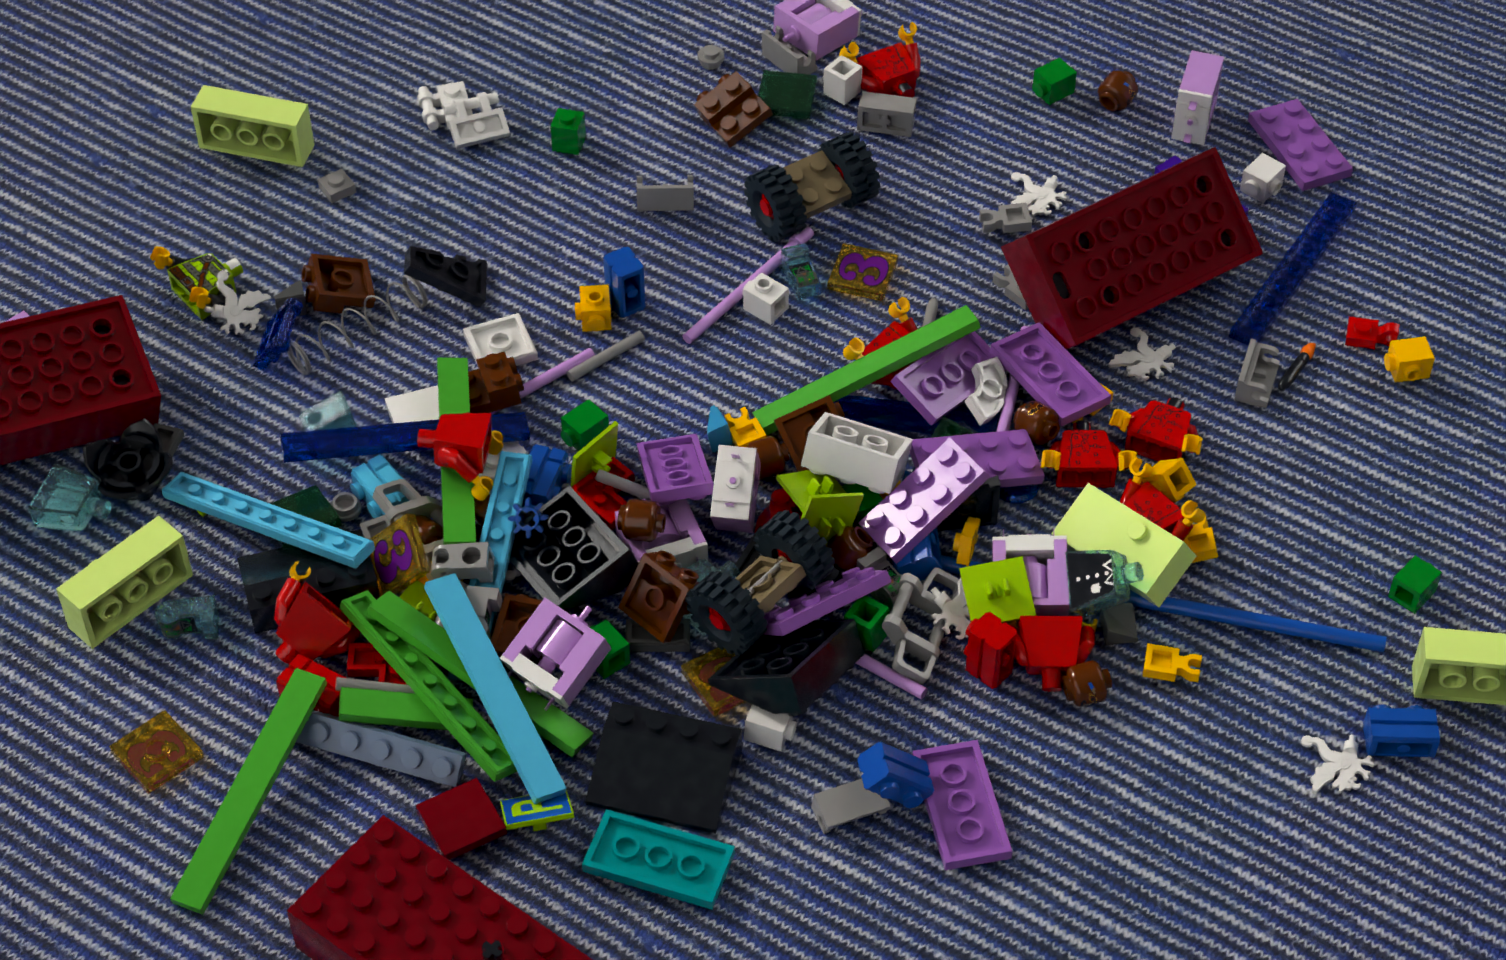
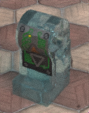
[781,243,821,300]
[155,595,219,639]

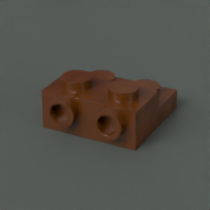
[693,71,773,148]
[301,253,376,314]
[468,351,524,413]
[774,395,846,472]
[618,550,699,643]
[491,594,569,664]

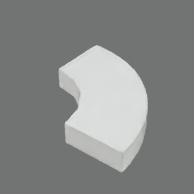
[964,357,1008,426]

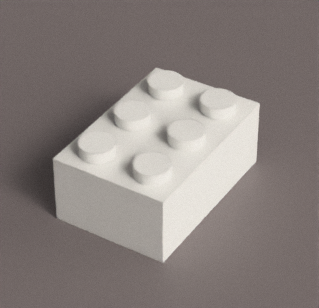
[801,412,913,494]

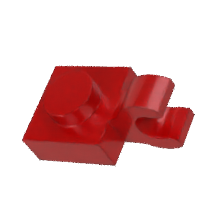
[1345,316,1400,349]

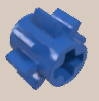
[508,497,549,538]

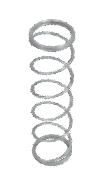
[286,275,428,375]

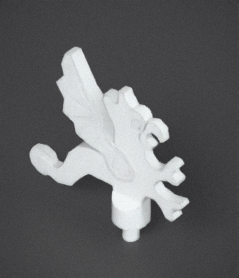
[1011,172,1067,217]
[205,271,271,335]
[1108,327,1175,381]
[930,577,971,640]
[1301,735,1374,795]

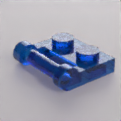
[253,298,303,371]

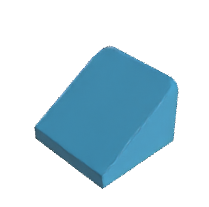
[707,405,733,452]

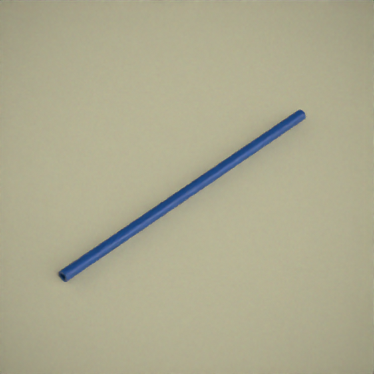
[941,555,1387,653]

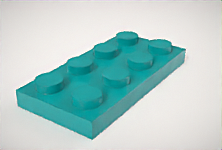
[582,809,735,910]

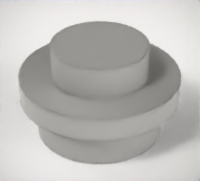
[697,45,724,70]
[330,492,362,522]

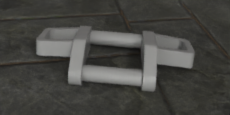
[373,479,462,581]
[882,568,959,685]

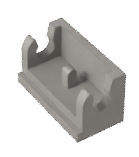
[762,26,817,82]
[857,91,917,137]
[636,175,694,211]
[1234,339,1280,408]
[811,779,891,834]

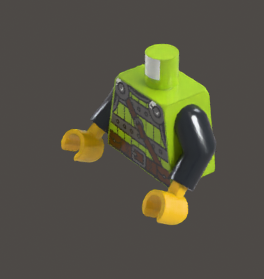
[150,246,243,320]

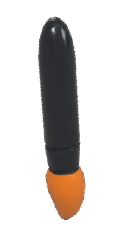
[1278,343,1316,391]

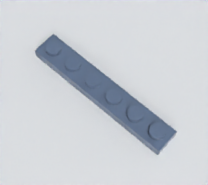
[296,710,467,787]

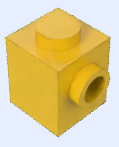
[575,284,612,332]
[1384,336,1435,383]
[1142,458,1197,503]

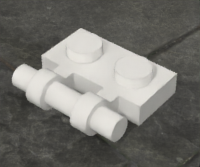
[417,81,473,130]
[443,92,510,149]

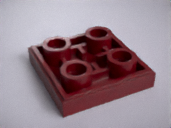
[415,778,507,860]

